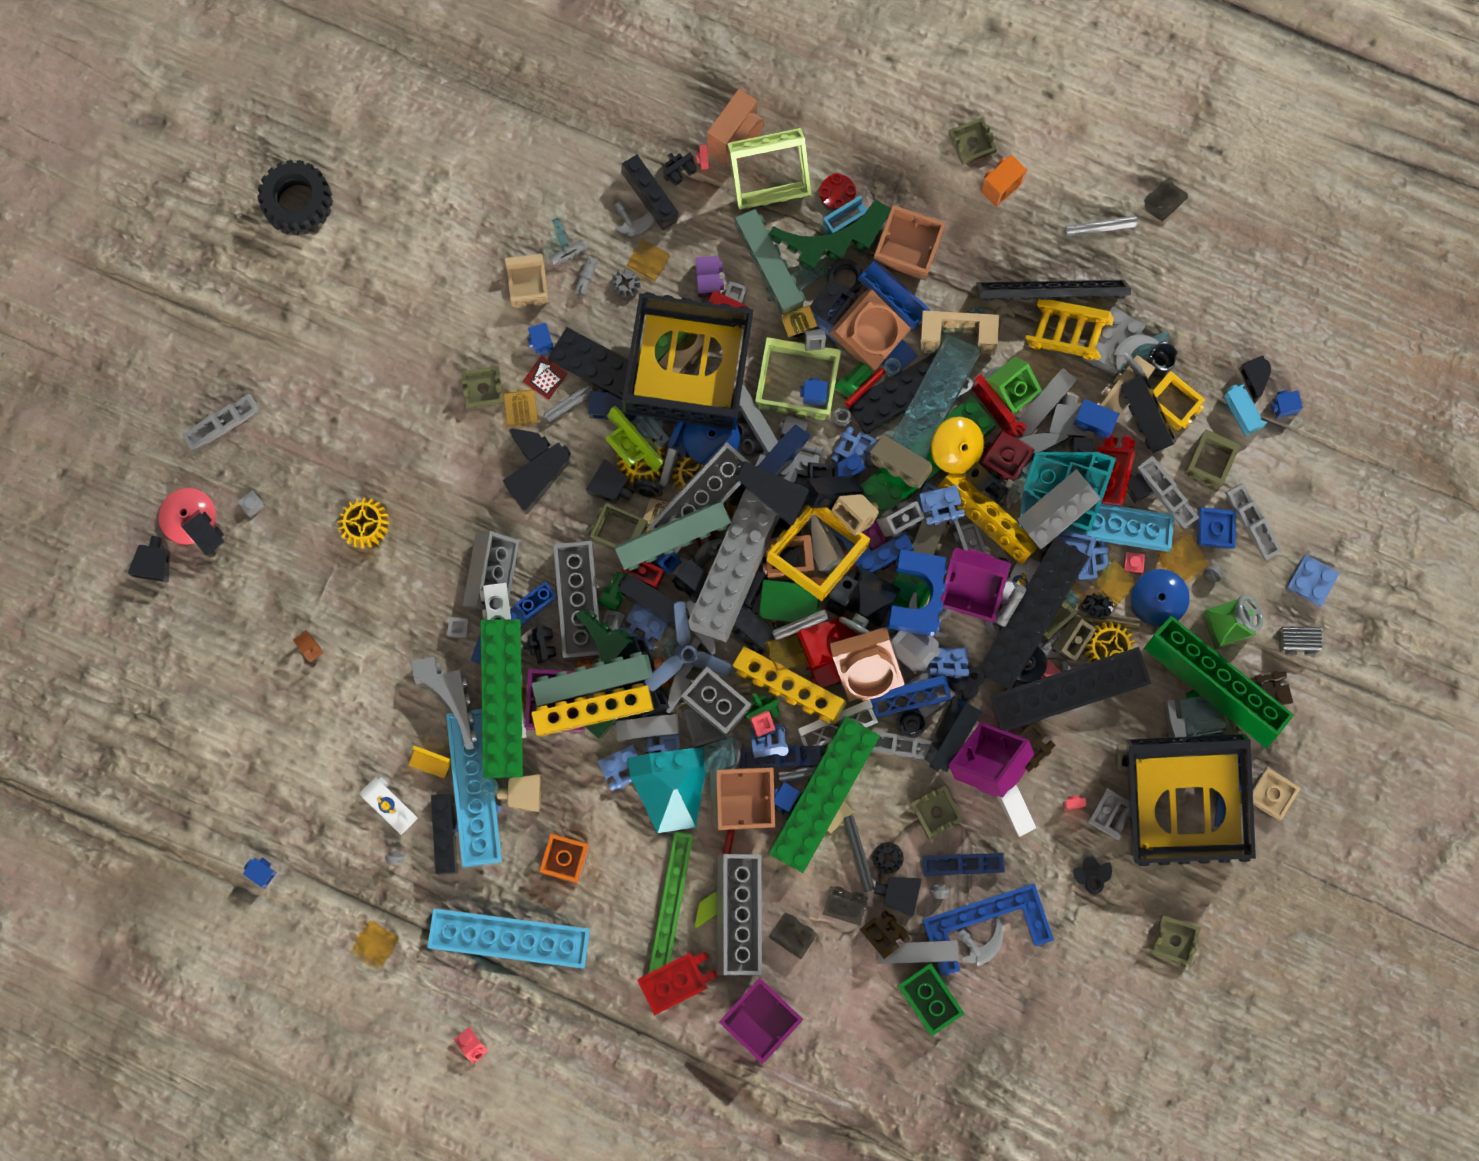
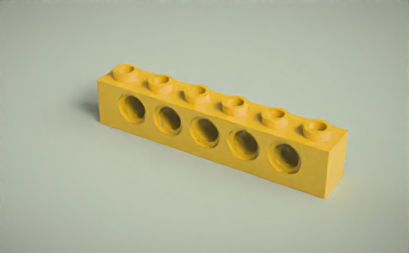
[936,473,1038,565]
[733,646,846,724]
[532,683,654,737]

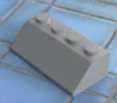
[730,386,778,465]
[1017,469,1102,549]
[463,531,519,611]

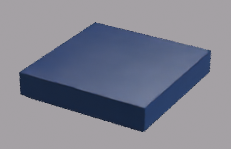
[1197,507,1236,549]

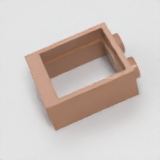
[763,535,814,581]

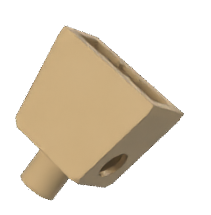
[831,494,879,535]
[497,774,542,813]

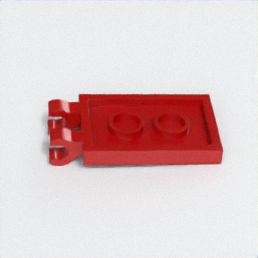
[971,374,1026,437]
[1097,434,1136,506]
[797,615,856,668]
[637,952,718,1016]

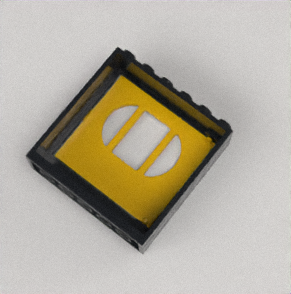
[622,292,753,430]
[1126,734,1256,866]

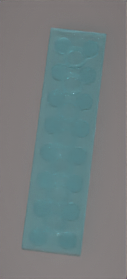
[892,335,981,459]

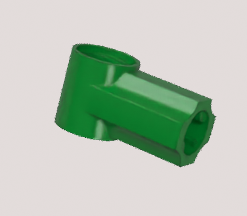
[835,362,872,399]
[598,571,627,612]

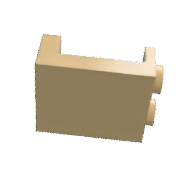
[505,254,549,308]

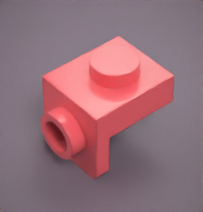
[454,1027,488,1063]

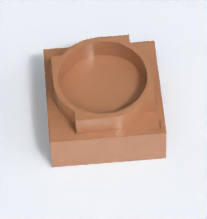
[707,89,764,166]
[873,205,946,281]
[828,290,911,371]
[830,627,905,702]
[710,767,775,830]

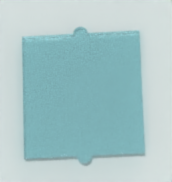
[702,737,737,776]

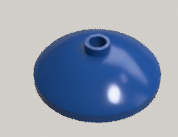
[683,423,740,465]
[1131,569,1190,627]

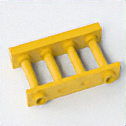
[1025,299,1114,360]

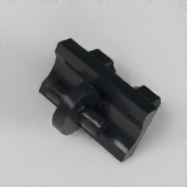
[663,152,697,186]
[523,625,556,664]

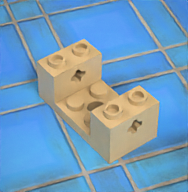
[920,311,999,357]

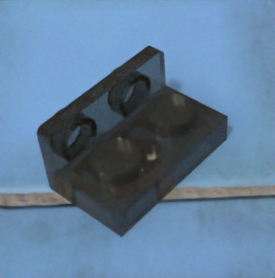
[822,886,868,926]

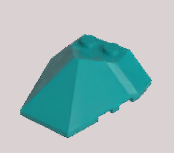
[1024,452,1116,531]
[627,748,707,833]

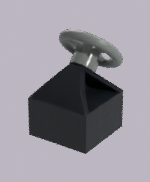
[839,570,900,635]

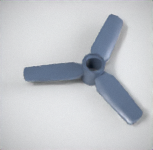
[644,602,732,691]

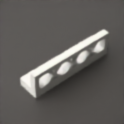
[798,700,878,746]

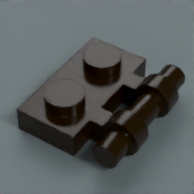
[1250,671,1294,706]
[1019,722,1056,773]
[860,911,910,959]

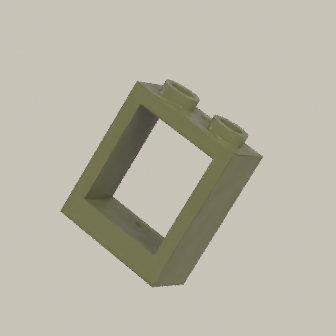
[1184,429,1241,489]
[589,503,648,552]

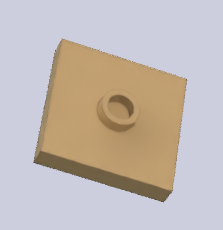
[1253,767,1301,821]

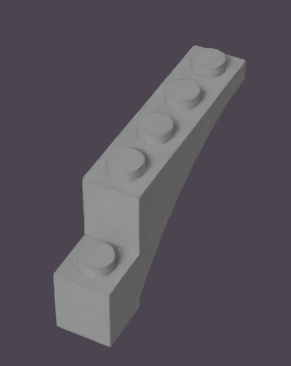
[411,657,477,750]

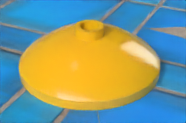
[931,417,984,474]

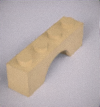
[658,334,712,374]
[1097,355,1155,422]

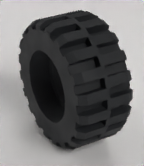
[257,160,333,235]

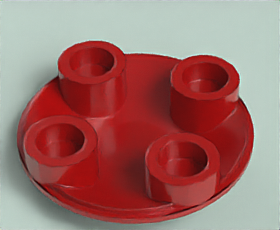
[819,173,856,210]

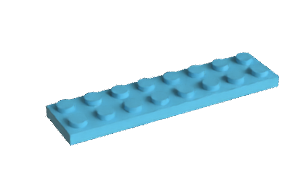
[1019,491,1174,552]
[446,709,502,868]
[427,908,590,969]

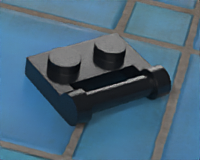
[809,278,858,326]

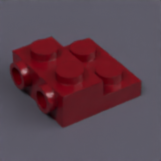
[981,429,1035,481]

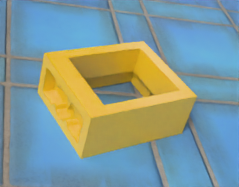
[1153,371,1206,432]

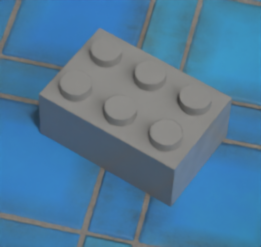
[1081,306,1146,378]
[681,667,752,737]

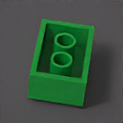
[896,963,965,1037]

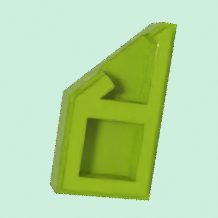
[695,891,717,929]

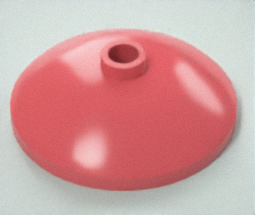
[158,488,216,544]

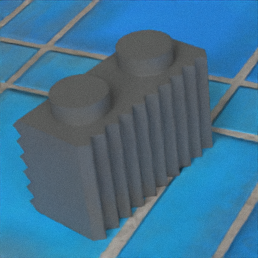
[1279,626,1322,656]

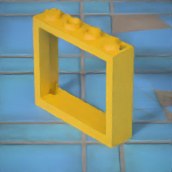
[767,504,870,601]

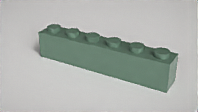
[735,209,805,317]
[614,500,731,571]
[531,652,653,706]

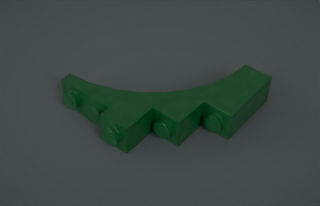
[768,200,892,270]
[576,609,633,739]

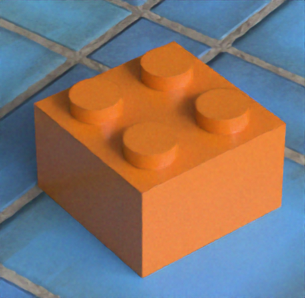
[981,154,1027,207]
[539,833,590,884]

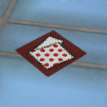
[522,355,568,400]

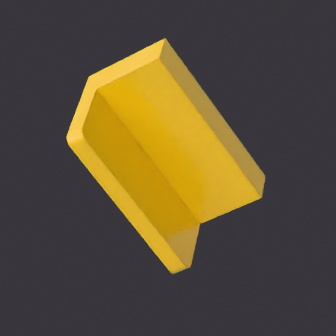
[408,745,451,779]

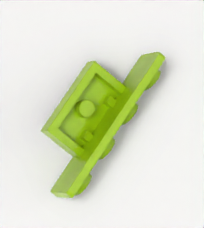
[606,406,664,472]

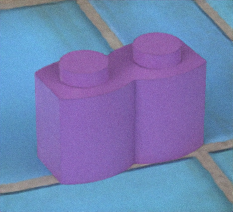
[696,256,724,297]

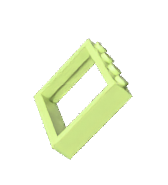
[727,128,811,210]
[755,337,841,421]

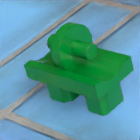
[745,693,780,722]

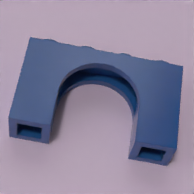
[887,549,948,636]

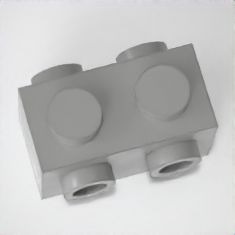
[876,500,925,538]

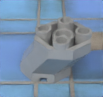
[876,616,940,672]

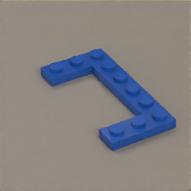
[827,452,915,575]
[922,883,1054,977]

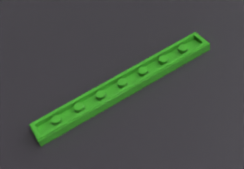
[648,831,694,974]

